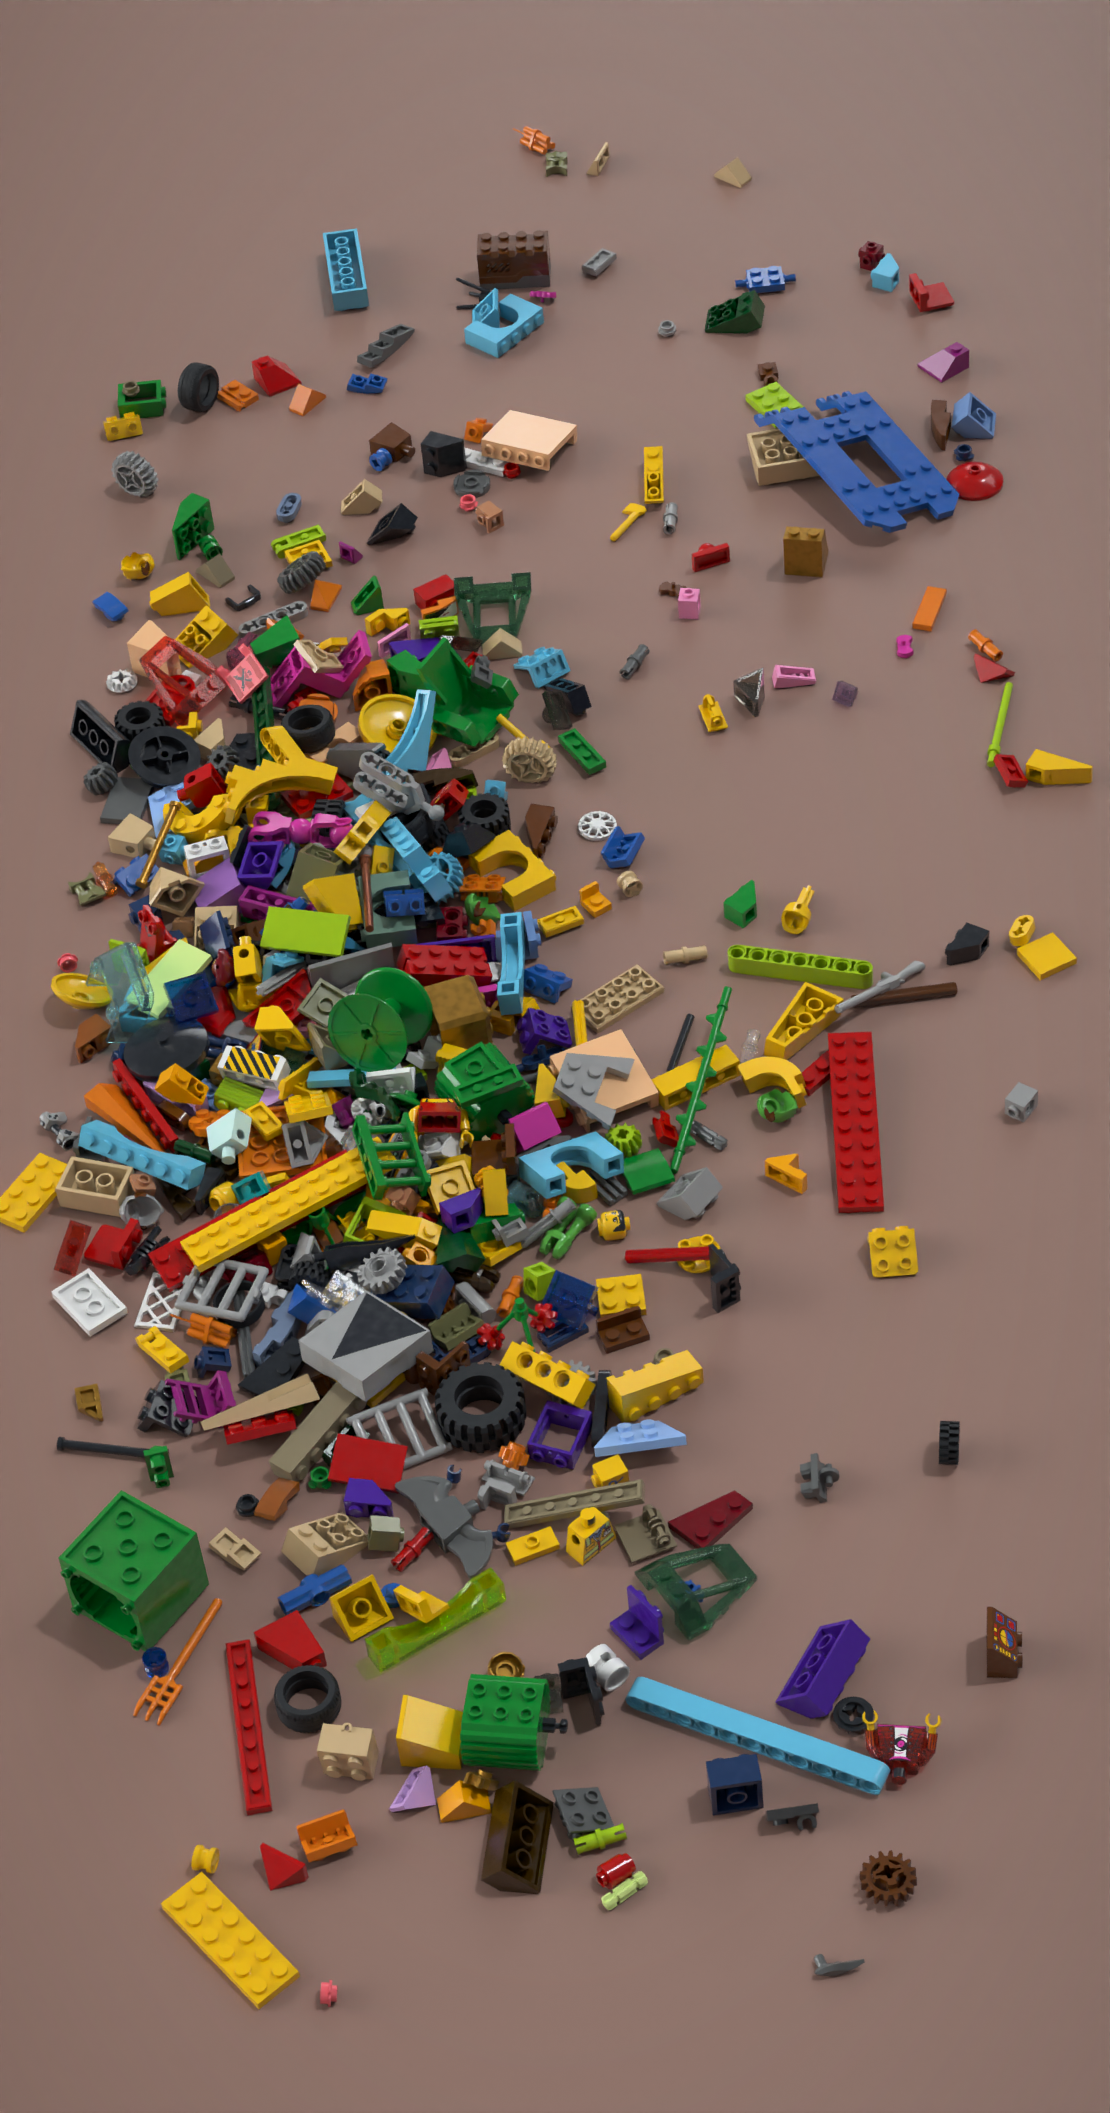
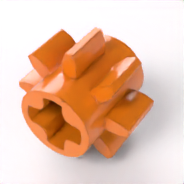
[498,1442,530,1470]

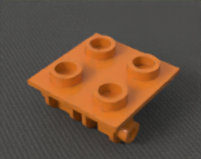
[460,874,506,903]

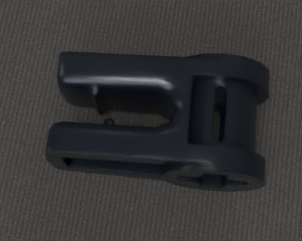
[275,1244,297,1291]

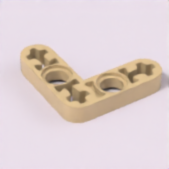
[448,733,500,768]

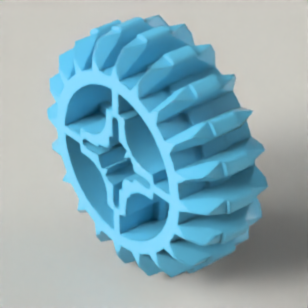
[410,852,465,905]

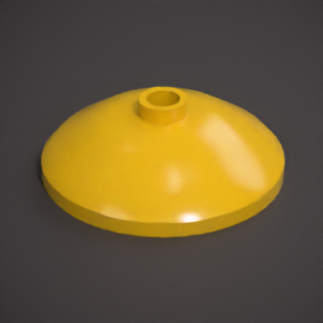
[51,973,114,1010]

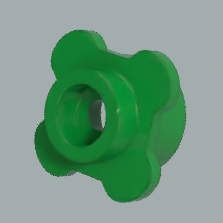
[308,1466,332,1490]

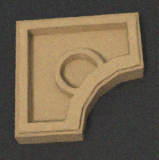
[293,640,344,673]

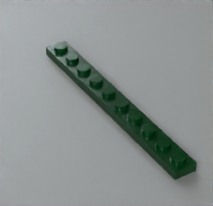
[252,665,281,812]

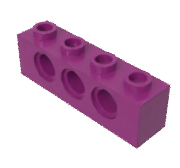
[238,885,316,921]

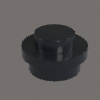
[236,1494,259,1517]

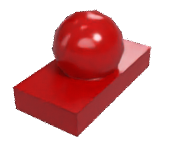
[691,543,730,572]

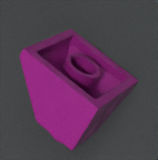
[917,342,969,383]

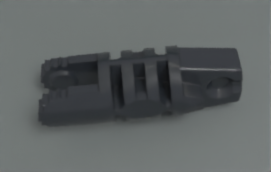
[125,1226,171,1276]

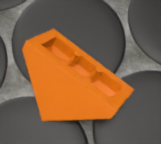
[310,580,342,612]

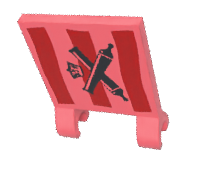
[216,643,269,704]

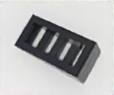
[195,1167,226,1215]

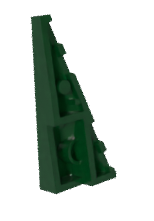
[434,1214,486,1273]

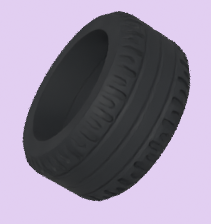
[177,362,219,412]
[281,705,335,753]
[380,809,436,845]
[274,1665,342,1733]

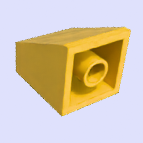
[303,873,363,933]
[396,1695,463,1770]

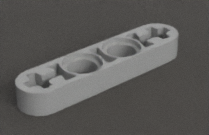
[238,601,308,641]

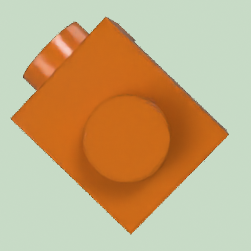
[464,418,493,443]

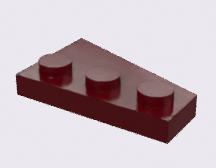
[668,1490,753,1554]

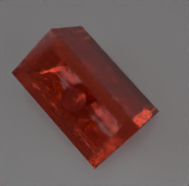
[54,1220,92,1277]

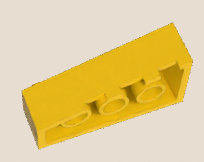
[606,1350,704,1423]

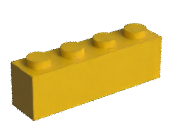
[651,1045,740,1111]

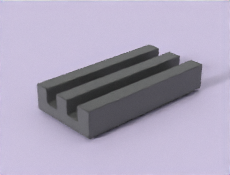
[589,1169,628,1206]

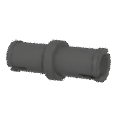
[619,644,650,679]

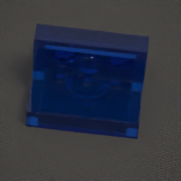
[163,971,219,1025]
[542,1270,599,1330]

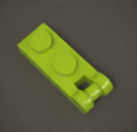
[271,524,327,559]

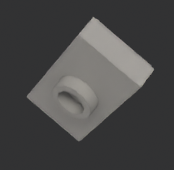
[582,248,617,276]

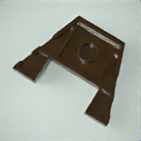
[153,1151,239,1221]

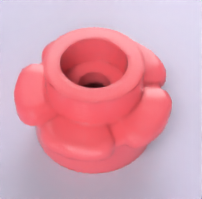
[459,494,478,511]
[57,953,78,973]
[320,1980,337,2007]

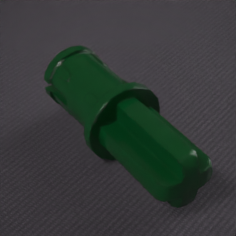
[173,1139,217,1165]

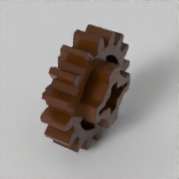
[860,1850,917,1907]

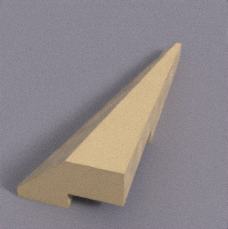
[201,1373,320,1431]

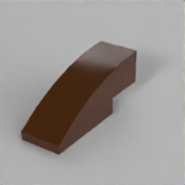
[931,400,951,451]

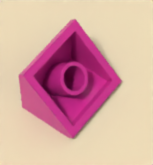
[508,1102,562,1153]

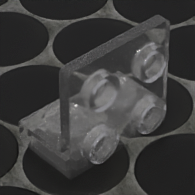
[301,1270,366,1312]

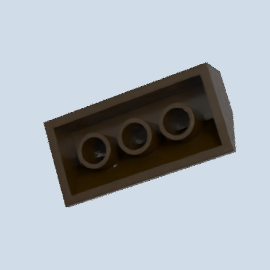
[481,1780,554,1894]

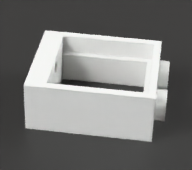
[184,836,230,879]

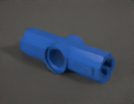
[277,1564,352,1616]

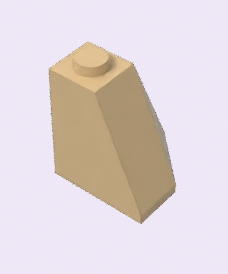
[149,867,205,917]

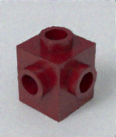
[858,241,885,271]

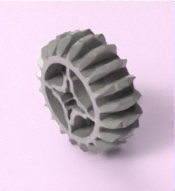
[111,451,159,498]

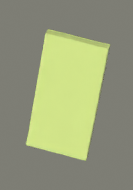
[126,939,213,1019]

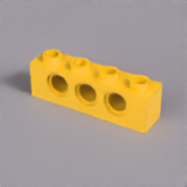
[500,1341,595,1409]

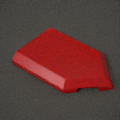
[185,986,236,1038]

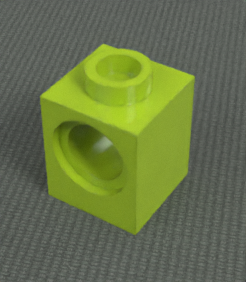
[523,1262,556,1301]

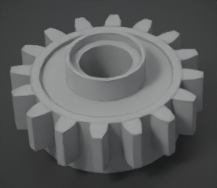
[357,1247,407,1295]

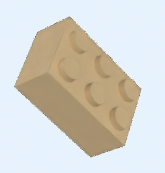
[55,1156,135,1217]

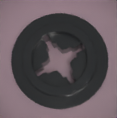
[833,1696,874,1734]

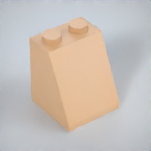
[127,620,182,682]

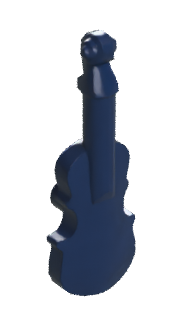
[516,1044,565,1073]

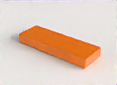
[912,586,947,632]

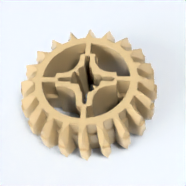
[502,736,557,784]

